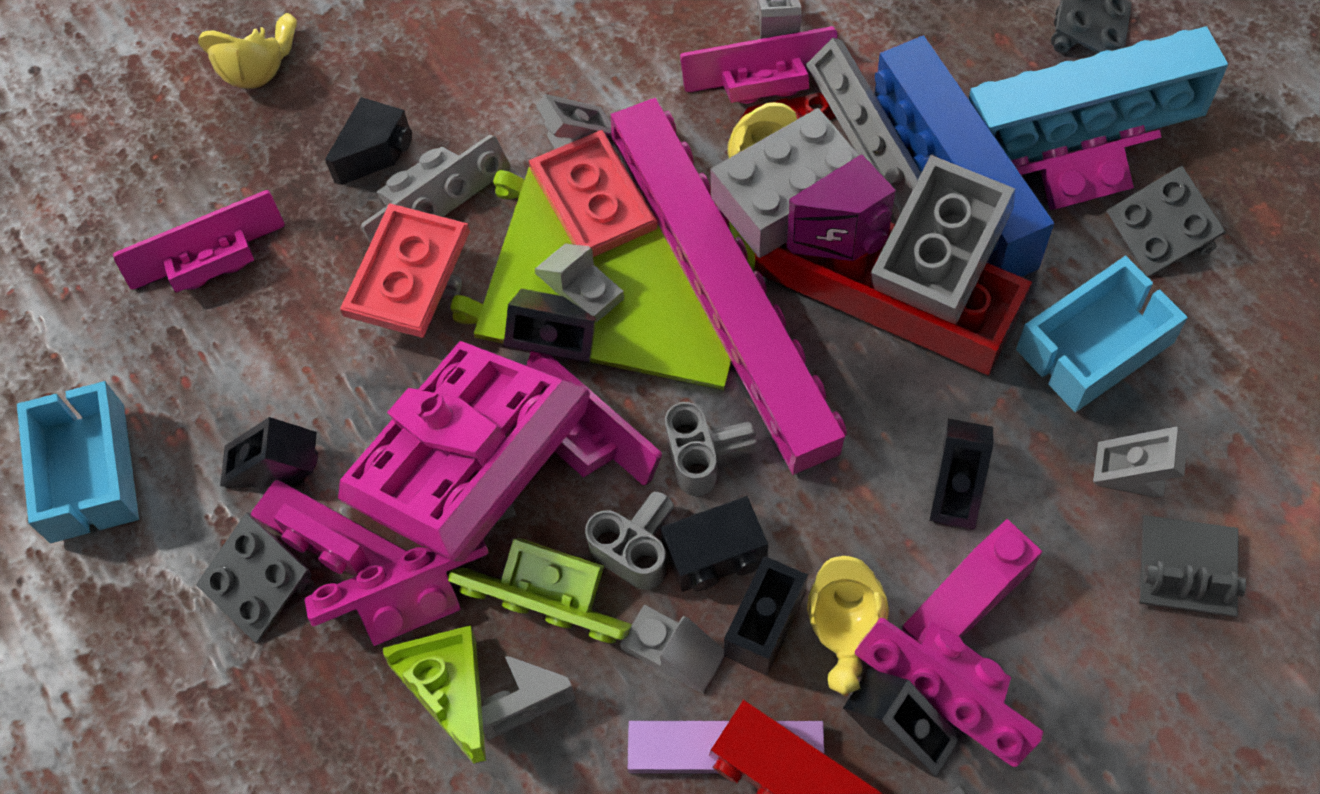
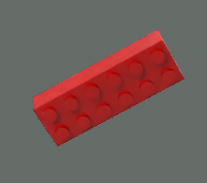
[754,222,1032,376]

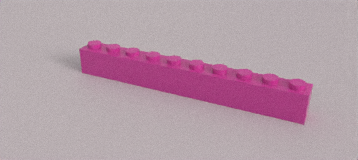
[610,97,847,475]

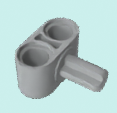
[665,402,757,496]
[585,492,674,589]

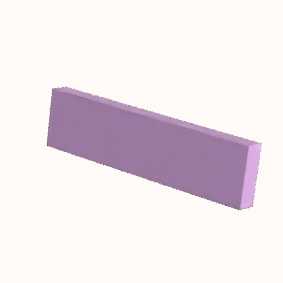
[628,721,824,774]

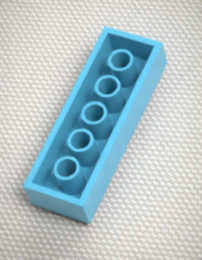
[968,26,1228,163]

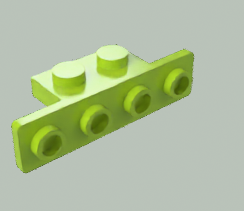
[448,538,632,643]

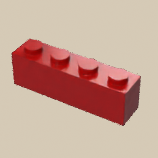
[709,699,883,794]

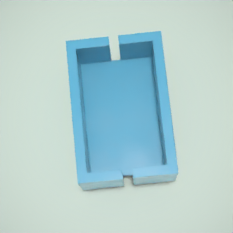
[1016,255,1188,413]
[17,381,139,543]

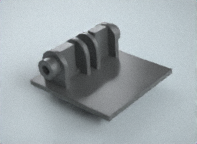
[1051,0,1132,53]
[1106,165,1226,278]
[196,513,314,643]
[1139,515,1246,617]

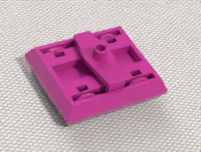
[338,341,590,561]

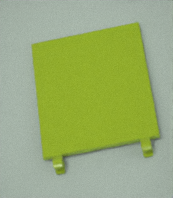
[450,167,755,390]

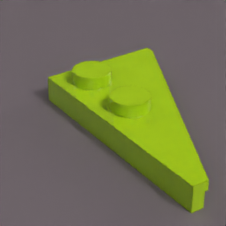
[383,625,486,764]

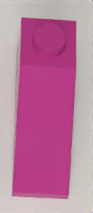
[902,519,1043,642]

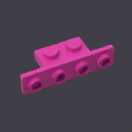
[680,26,837,104]
[1011,125,1162,210]
[113,190,285,293]
[526,351,662,485]
[251,480,407,576]
[305,539,489,646]
[855,618,1043,767]

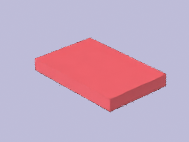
[529,130,657,257]
[340,203,470,338]

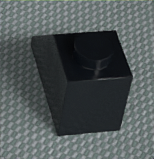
[325,97,412,185]
[504,288,596,362]
[220,417,318,488]
[929,418,994,530]
[843,669,961,777]

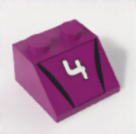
[787,154,896,261]

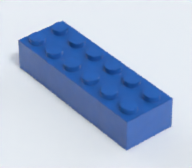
[874,35,1054,277]

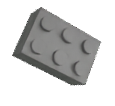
[710,108,859,258]
[871,155,1015,325]

